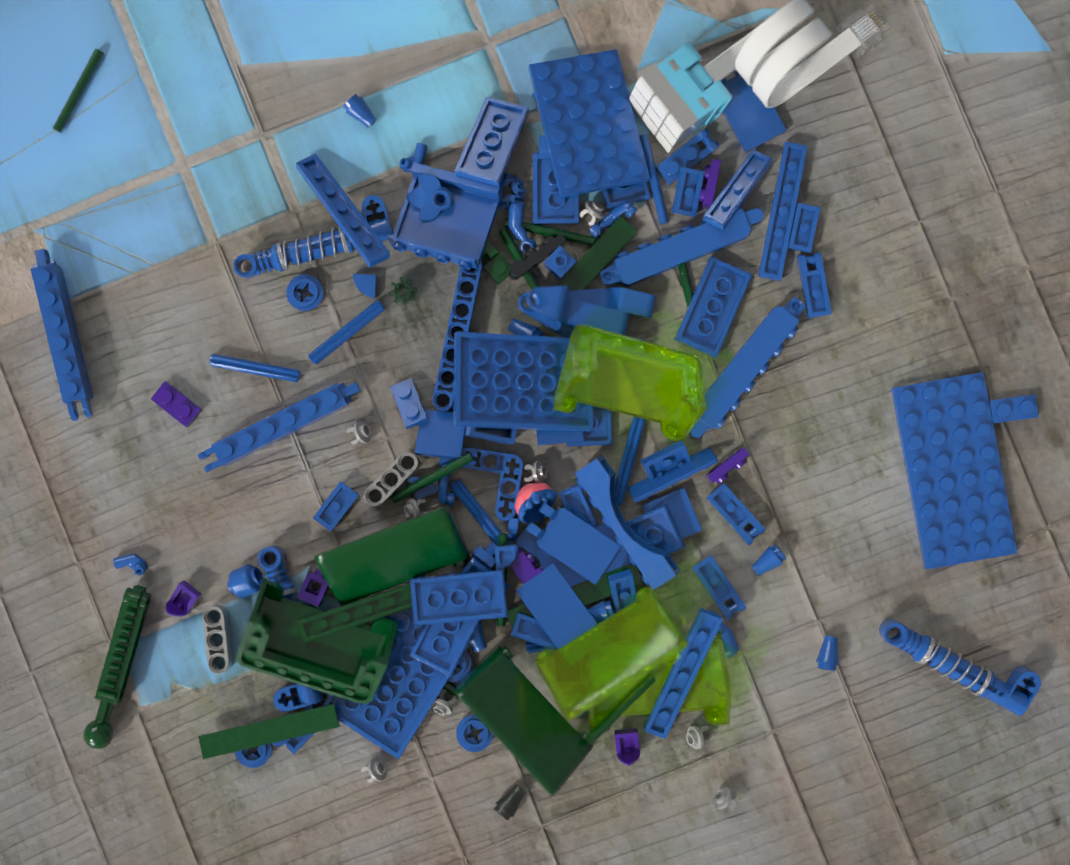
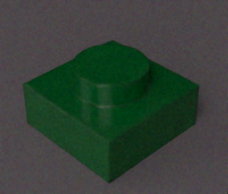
[482,241,498,260]
[484,252,511,285]

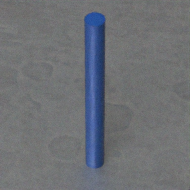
[639,134,669,225]

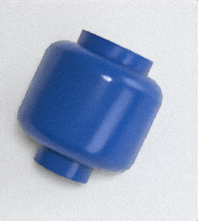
[227,564,264,598]

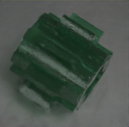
[389,277,418,307]

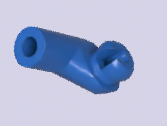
[399,143,428,172]
[113,553,148,575]

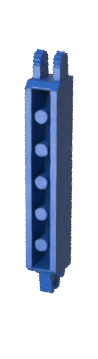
[599,208,763,287]
[30,249,93,421]
[688,297,805,439]
[198,382,361,473]

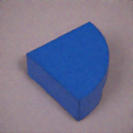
[353,274,377,298]
[408,477,438,500]
[508,518,519,541]
[494,545,519,570]

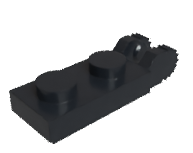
[508,234,566,280]

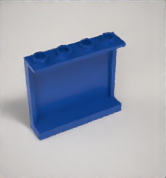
[387,162,503,270]

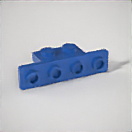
[628,440,718,502]

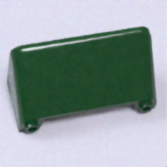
[314,505,471,606]
[236,579,398,704]
[455,645,593,796]

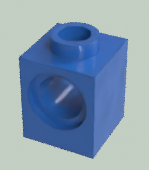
[544,246,577,281]

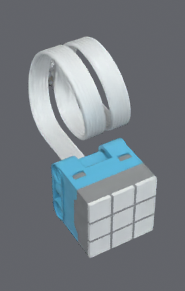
[629,0,890,153]

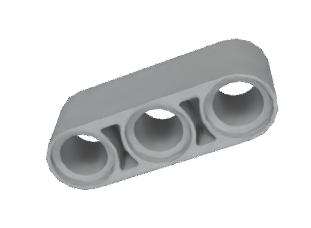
[364,452,420,506]
[203,605,233,674]

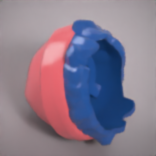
[515,483,557,524]

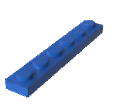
[757,142,808,281]
[296,154,390,268]
[644,608,723,739]

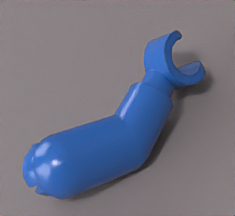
[509,201,537,252]
[590,201,637,239]
[438,458,455,506]
[707,610,739,658]

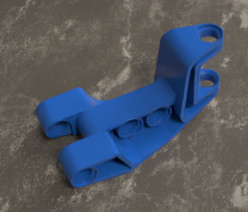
[518,286,656,364]

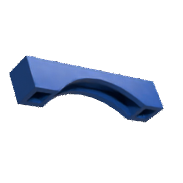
[575,455,680,590]

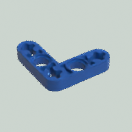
[462,448,523,521]

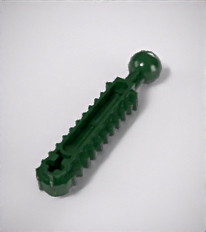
[83,585,151,749]

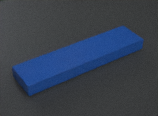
[703,149,773,230]

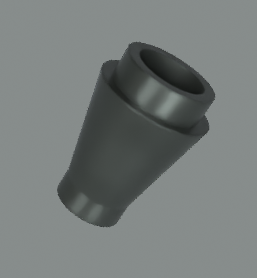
[494,784,526,821]

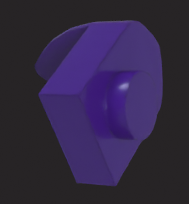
[165,580,202,617]
[615,728,640,766]

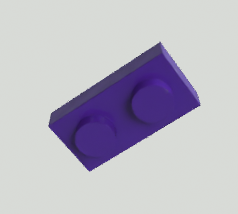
[699,159,721,209]
[151,381,202,427]
[705,448,750,484]

